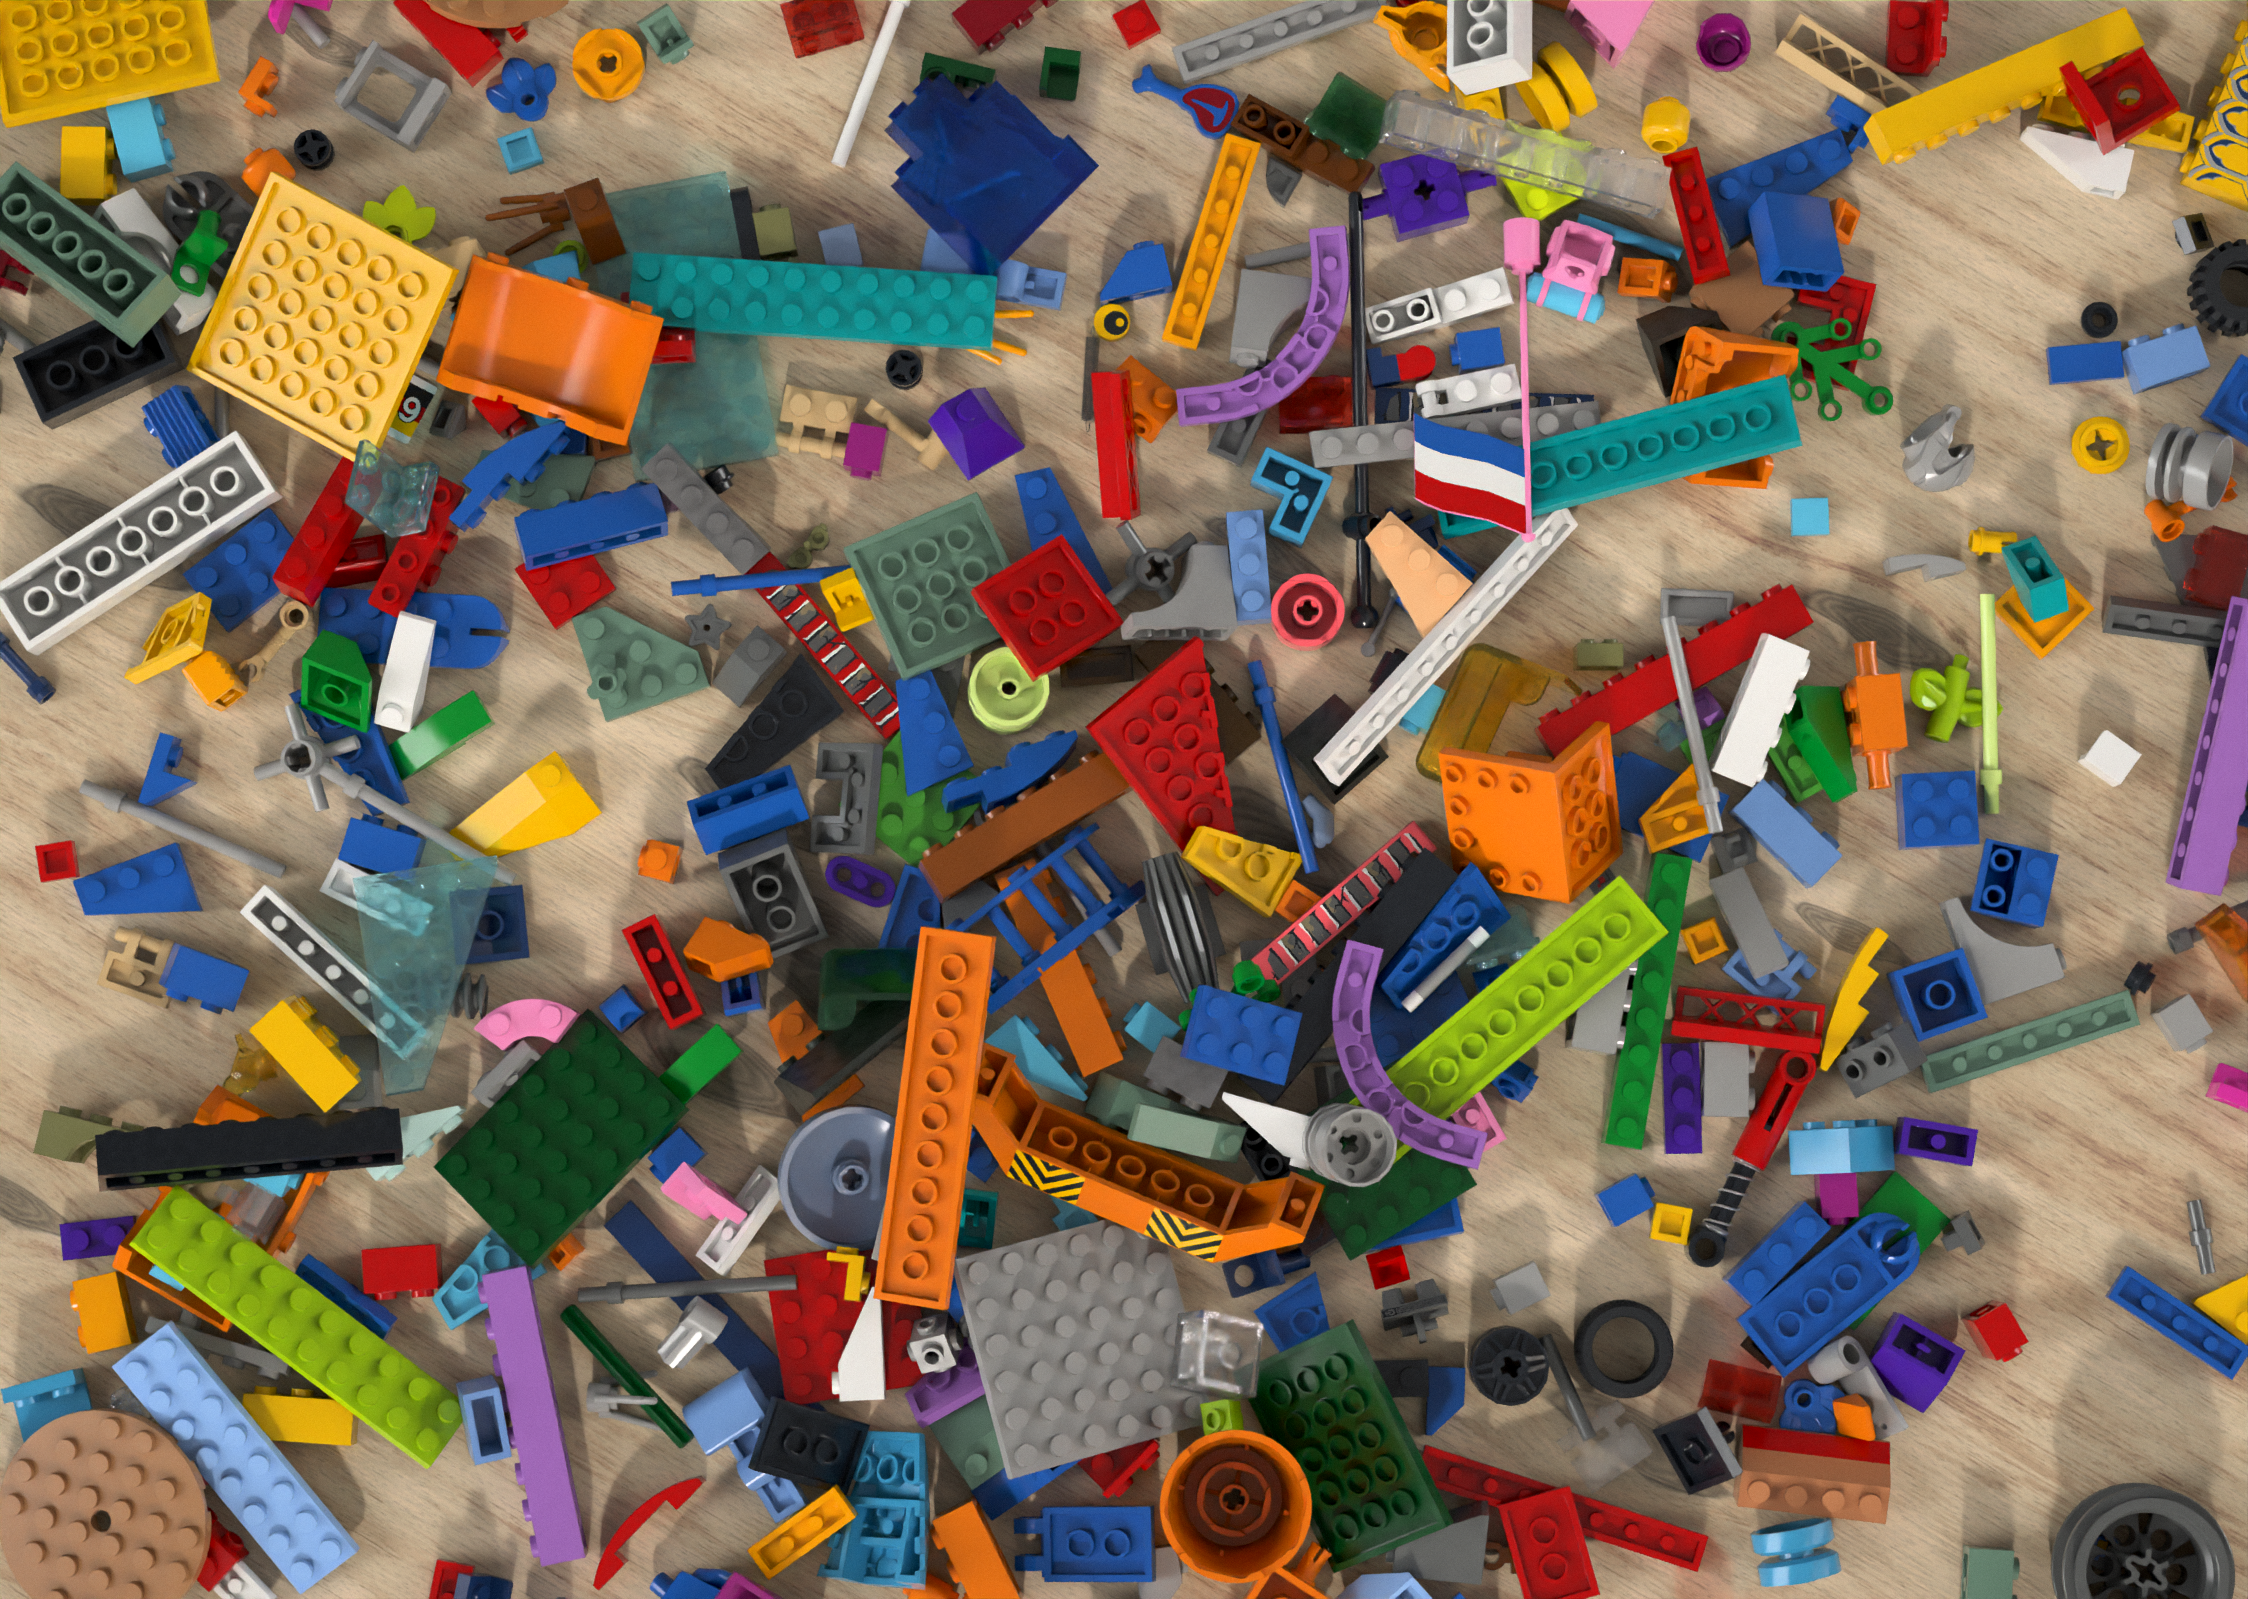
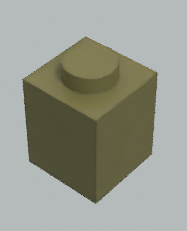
[752,204,799,261]

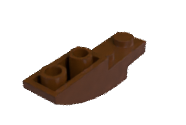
[1230,94,1375,195]

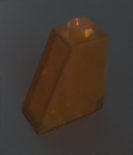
[2194,903,2248,1004]

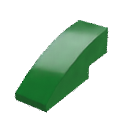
[389,690,495,781]
[659,1023,744,1105]

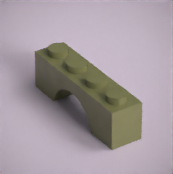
[33,1106,175,1187]

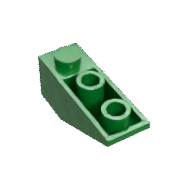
[1785,686,1858,803]

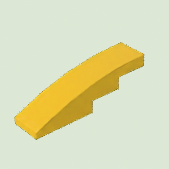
[2037,93,2195,153]
[1816,927,1889,1072]

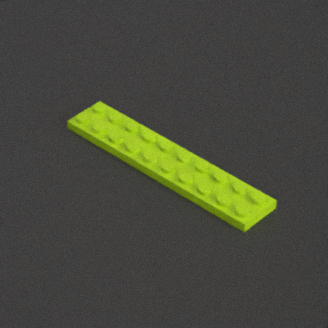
[1348,875,1669,1165]
[129,1185,463,1469]

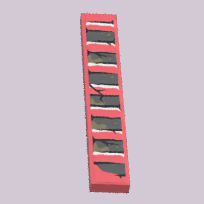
[1250,821,1437,985]

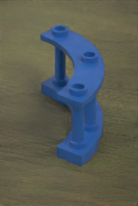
[945,822,1146,1015]

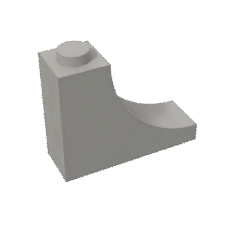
[1229,269,1350,369]
[1121,541,1238,641]
[1938,897,2067,1005]

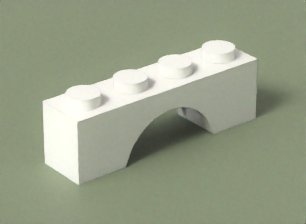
[92,188,218,336]

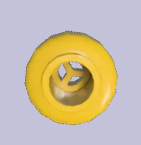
[1641,96,1690,153]

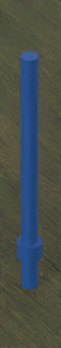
[671,565,851,597]
[1247,660,1320,874]

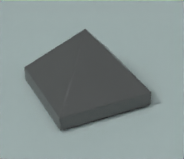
[429,400,466,439]

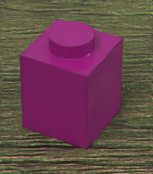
[843,422,889,481]
[1814,1172,1859,1225]

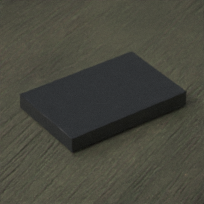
[748,1396,870,1496]

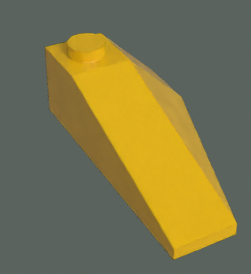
[448,751,602,869]

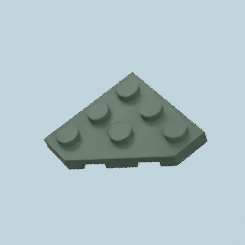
[571,606,711,722]

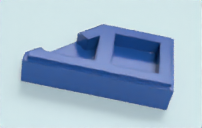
[1425,1366,1466,1436]

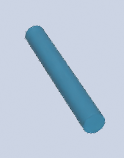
[1576,213,1683,261]

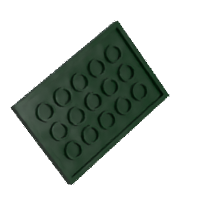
[434,1009,690,1269]
[1235,1319,1454,1573]

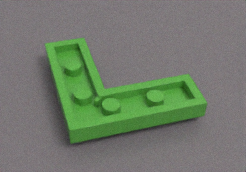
[1678,713,1824,804]

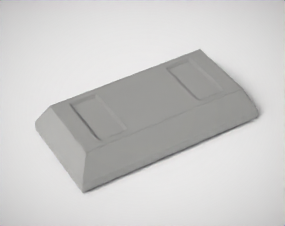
[1660,588,1734,626]

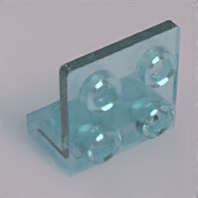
[345,439,440,538]
[1463,904,1540,972]

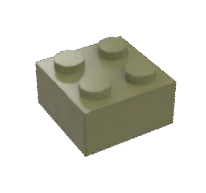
[1573,639,1624,671]

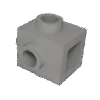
[907,1312,963,1374]

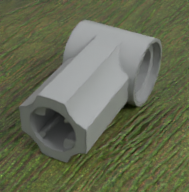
[657,1296,728,1369]

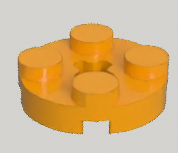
[572,28,646,103]

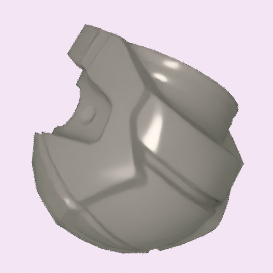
[1900,404,1975,492]

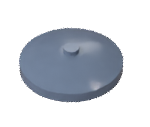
[777,1104,896,1252]

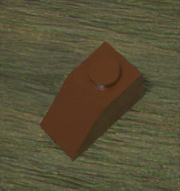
[564,178,627,266]

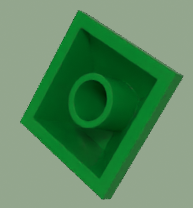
[301,629,372,734]

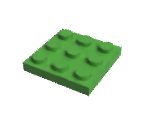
[838,731,981,868]

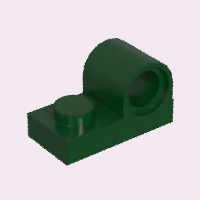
[919,52,997,105]

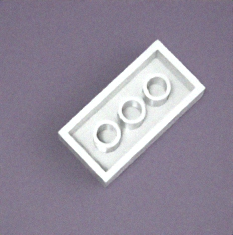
[1447,0,1532,95]

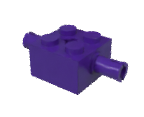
[1363,146,1497,242]

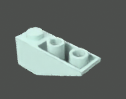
[365,1106,466,1182]

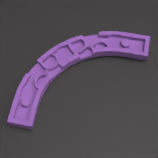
[1176,225,1350,427]
[1332,940,1488,1170]

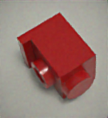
[471,395,528,439]

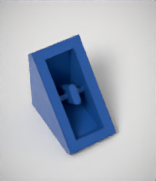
[720,971,766,1017]

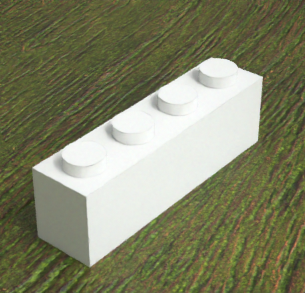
[1708,633,1810,788]

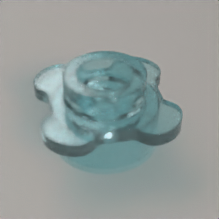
[1653,719,1687,753]

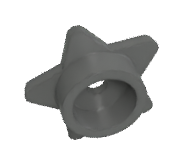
[685,604,732,651]

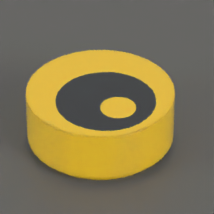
[1094,304,1130,342]

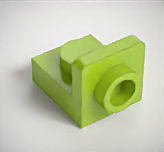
[1200,1399,1244,1436]

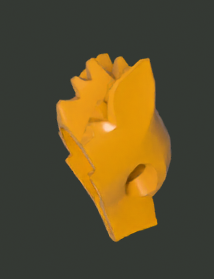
[1373,1,1451,93]

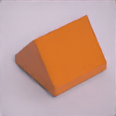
[1829,198,1861,245]
[547,1232,585,1271]

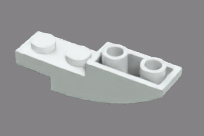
[1365,267,1515,345]

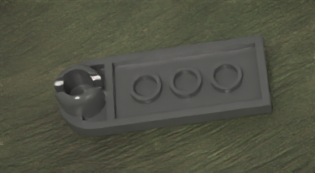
[163,171,255,279]

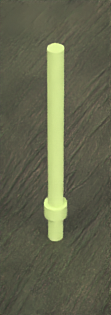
[1980,594,2002,814]

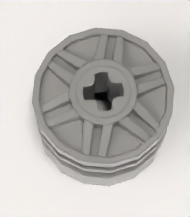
[2146,423,2234,511]
[1302,1103,1397,1187]

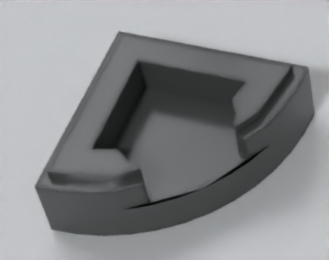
[1266,157,1302,208]

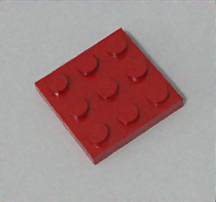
[971,534,1124,682]

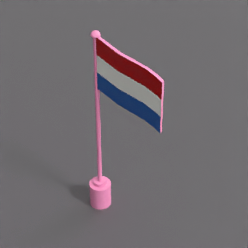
[1413,217,1541,543]

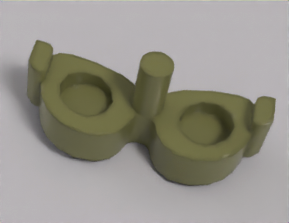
[787,523,830,569]

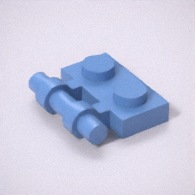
[1721,928,1817,1017]

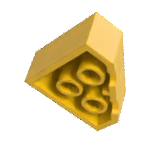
[249,994,362,1113]

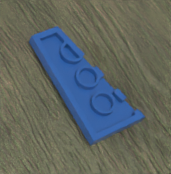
[289,689,410,816]
[1376,862,1512,1010]

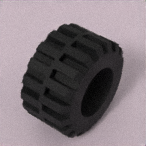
[2187,239,2248,337]

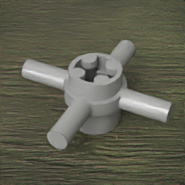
[254,703,360,812]

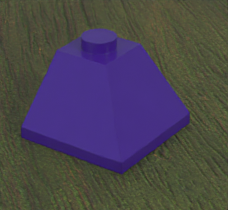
[928,387,1025,481]

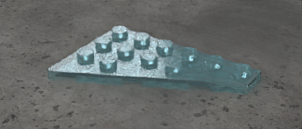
[353,855,498,1096]

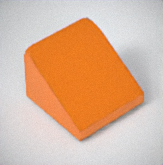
[1832,1393,1876,1441]

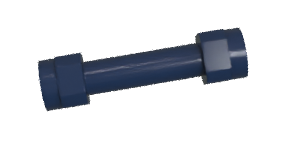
[0,631,56,705]

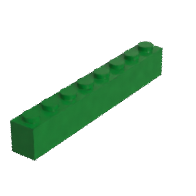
[1601,852,1693,1150]

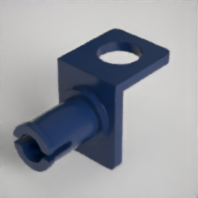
[1222,1246,1311,1298]

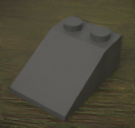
[718,827,829,959]

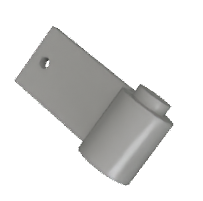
[1807,1336,1909,1440]

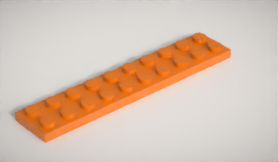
[873,926,997,1310]

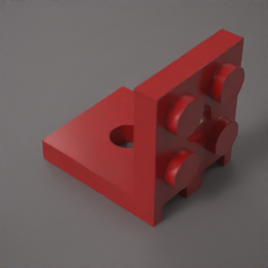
[2059,47,2181,156]

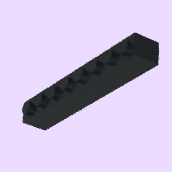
[1238,848,1459,1106]
[95,1107,403,1192]

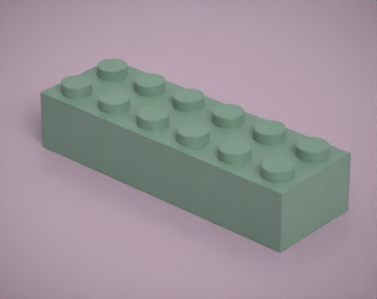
[0,161,182,347]

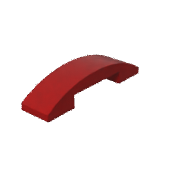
[593,1475,706,1591]

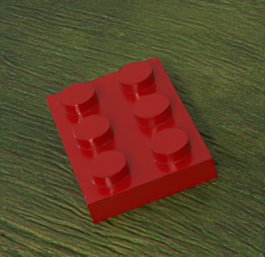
[1497,1485,1600,1599]

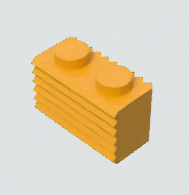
[182,649,248,712]

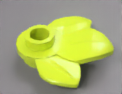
[363,185,436,244]

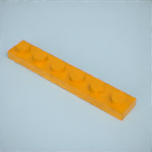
[1162,133,1261,351]

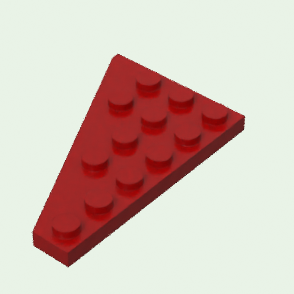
[1085,636,1238,896]

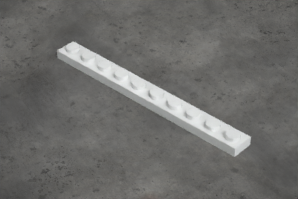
[1314,508,1578,786]

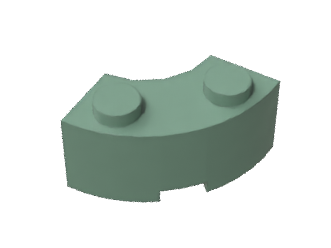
[1084,1071,1197,1151]

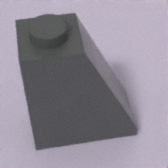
[1385,1500,1489,1585]

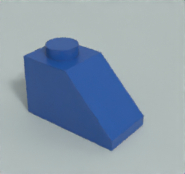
[1100,240,1172,307]

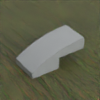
[1882,554,1966,582]

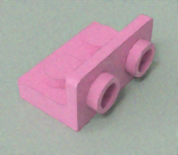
[661,1162,748,1225]

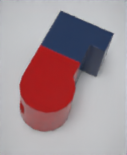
[1366,345,1436,390]

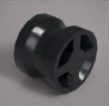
[294,129,335,171]
[886,350,923,390]

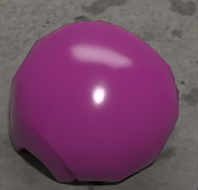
[1696,13,1751,72]

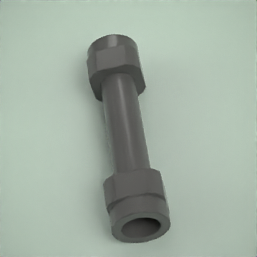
[2167,900,2248,954]

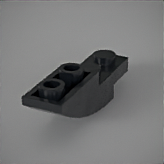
[1238,1121,1338,1259]

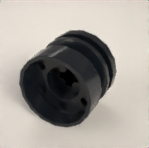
[1467,1325,1550,1406]

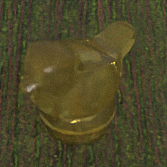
[222,1034,278,1097]

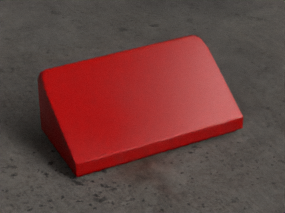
[325,534,389,588]

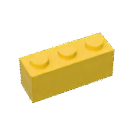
[242,1385,359,1446]

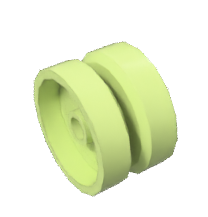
[967,647,1050,735]

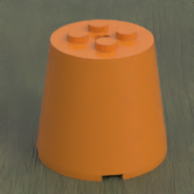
[1160,1429,1312,1583]

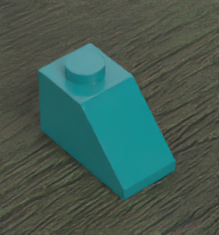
[2001,536,2069,623]

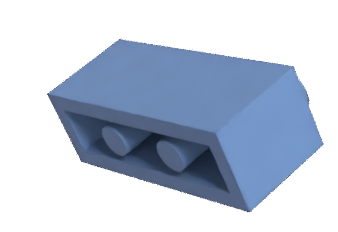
[1226,509,1272,626]
[1728,779,1843,889]

